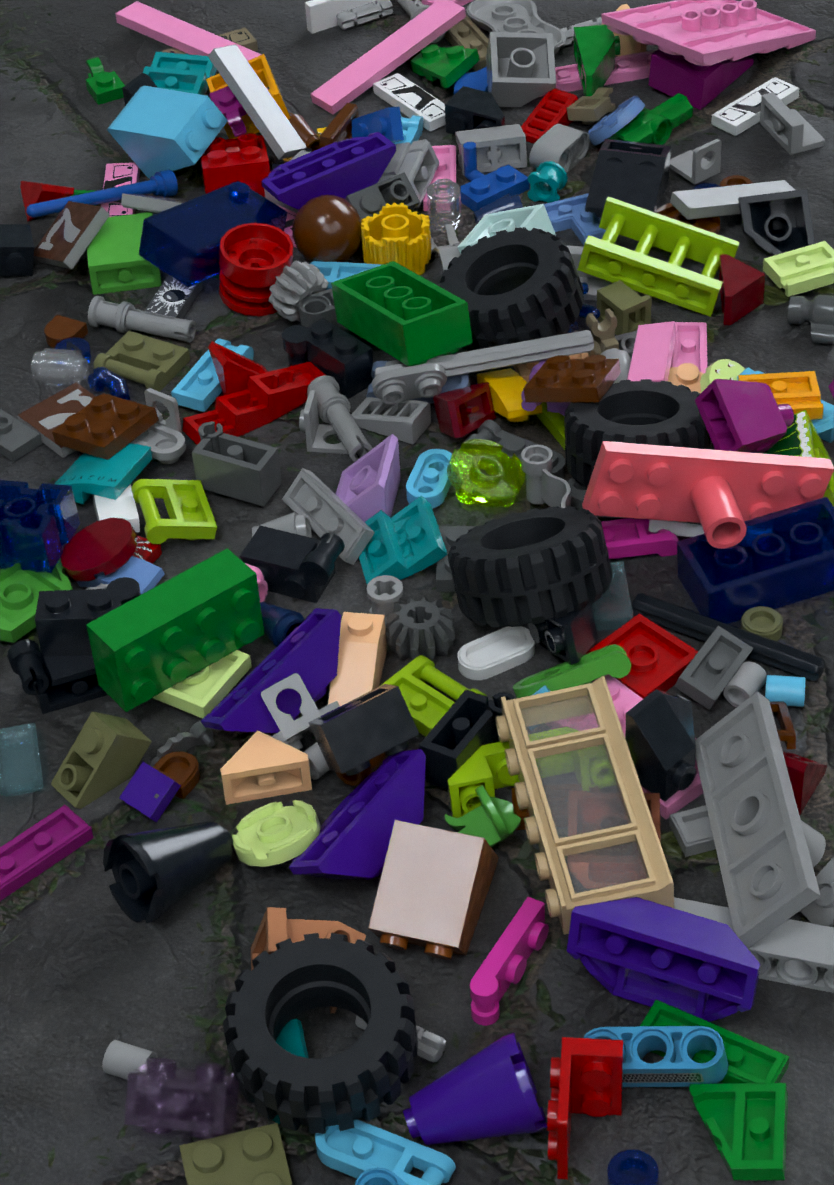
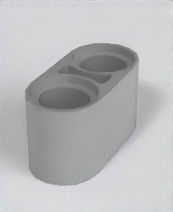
[529,123,590,173]

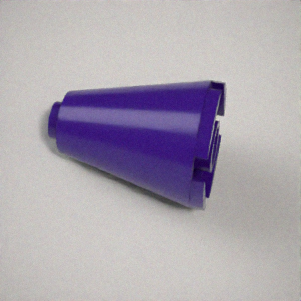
[403,1032,547,1145]

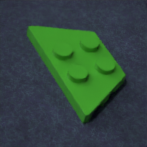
[0,535,73,643]

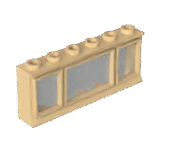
[495,676,674,935]

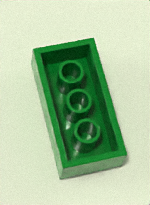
[331,261,473,366]
[86,548,264,712]

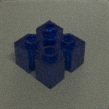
[0,480,80,573]

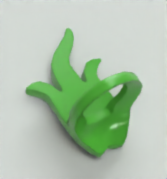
[445,785,522,847]

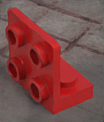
[547,1037,623,1180]

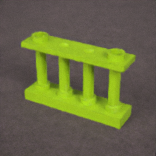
[577,196,740,317]

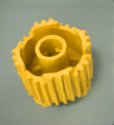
[361,203,431,276]

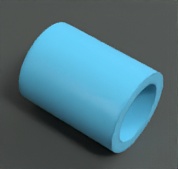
[765,675,805,707]

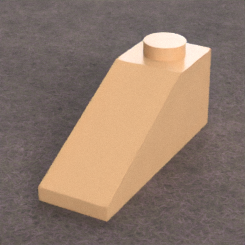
[328,612,387,706]

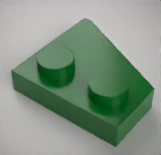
[410,44,480,88]
[689,1083,788,1180]

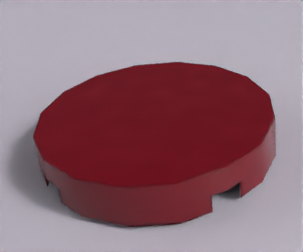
[60,518,137,581]

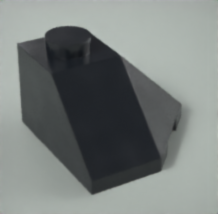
[738,189,815,256]
[625,689,696,801]

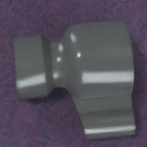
[787,294,834,345]

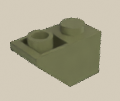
[51,711,152,809]

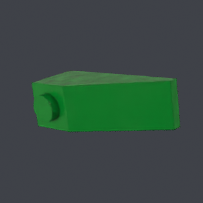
[574,25,620,96]

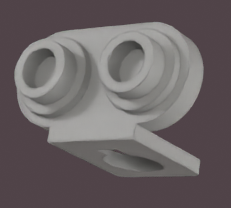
[372,360,447,405]
[130,388,186,465]
[261,673,340,750]

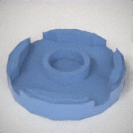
[588,96,645,146]

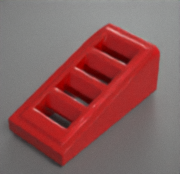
[521,88,578,144]

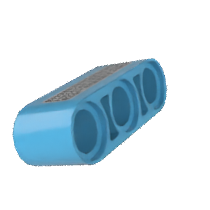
[583,1026,729,1087]

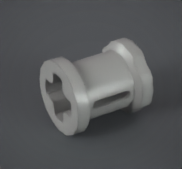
[366,575,403,627]

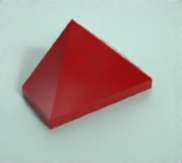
[20,181,74,222]
[208,341,268,395]

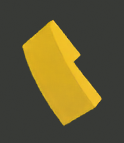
[477,368,542,422]

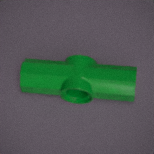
[609,93,693,145]

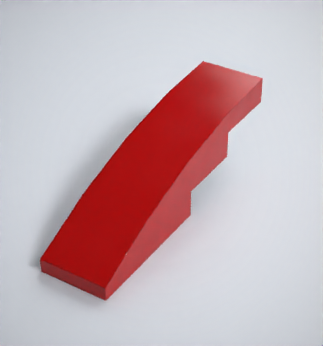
[182,362,325,445]

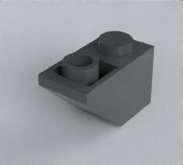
[345,172,420,219]

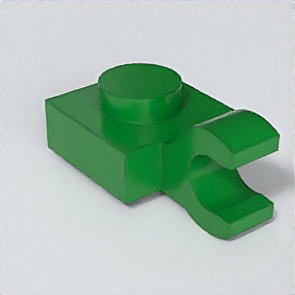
[85,57,125,105]

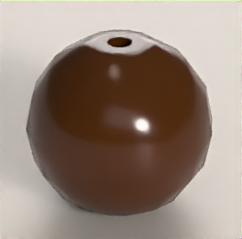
[292,195,362,262]

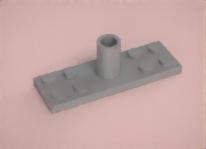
[695,692,826,948]

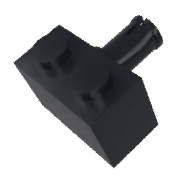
[308,684,419,776]

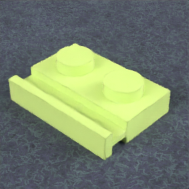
[763,241,834,297]

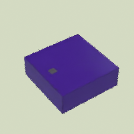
[119,761,181,823]

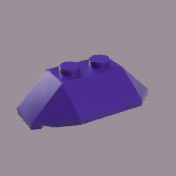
[261,132,396,210]
[201,608,341,733]
[289,749,426,880]
[567,897,761,1022]

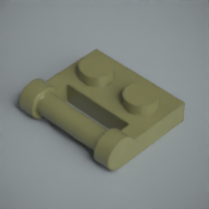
[94,331,190,392]

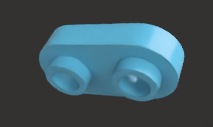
[406,449,456,509]

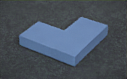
[544,193,606,245]

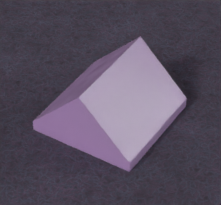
[336,434,401,522]

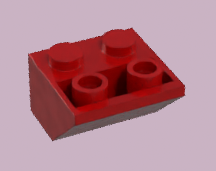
[200,133,270,205]

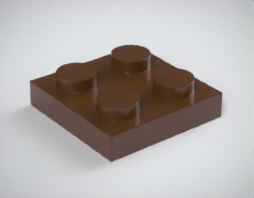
[523,355,621,403]
[52,393,159,460]

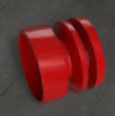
[219,223,294,316]

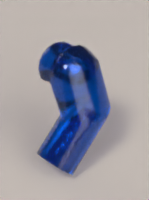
[87,367,131,401]

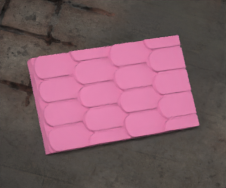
[601,0,816,66]

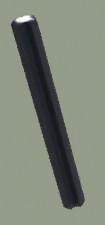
[632,593,825,682]

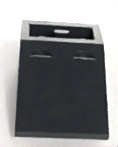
[585,139,671,217]

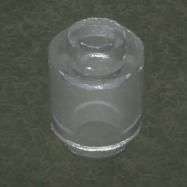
[427,179,462,232]
[31,348,88,386]

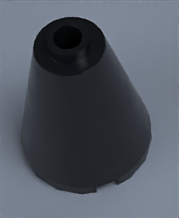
[103,821,233,924]

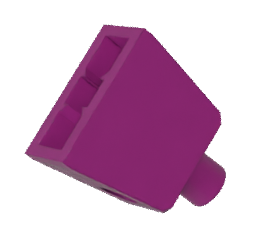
[695,379,794,453]

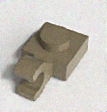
[567,87,616,125]
[586,308,619,356]

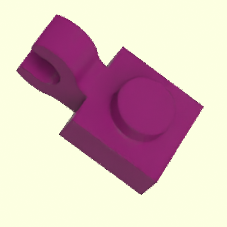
[209,86,247,137]

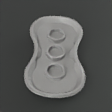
[466,0,566,54]

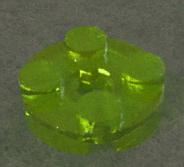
[447,439,525,507]

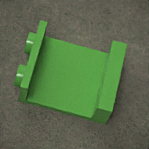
[87,212,162,295]

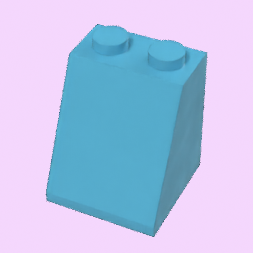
[107,86,228,178]

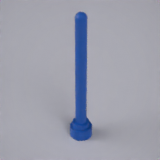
[26,169,178,218]

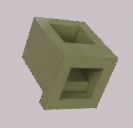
[597,280,652,335]

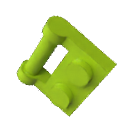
[131,479,217,544]
[379,655,487,737]

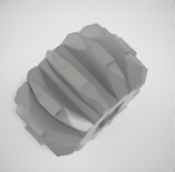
[268,260,329,322]

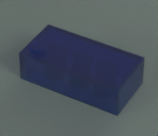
[138,181,288,288]
[677,497,834,624]

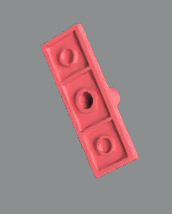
[582,441,834,549]

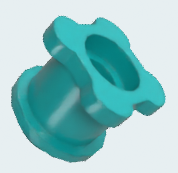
[527,161,568,203]

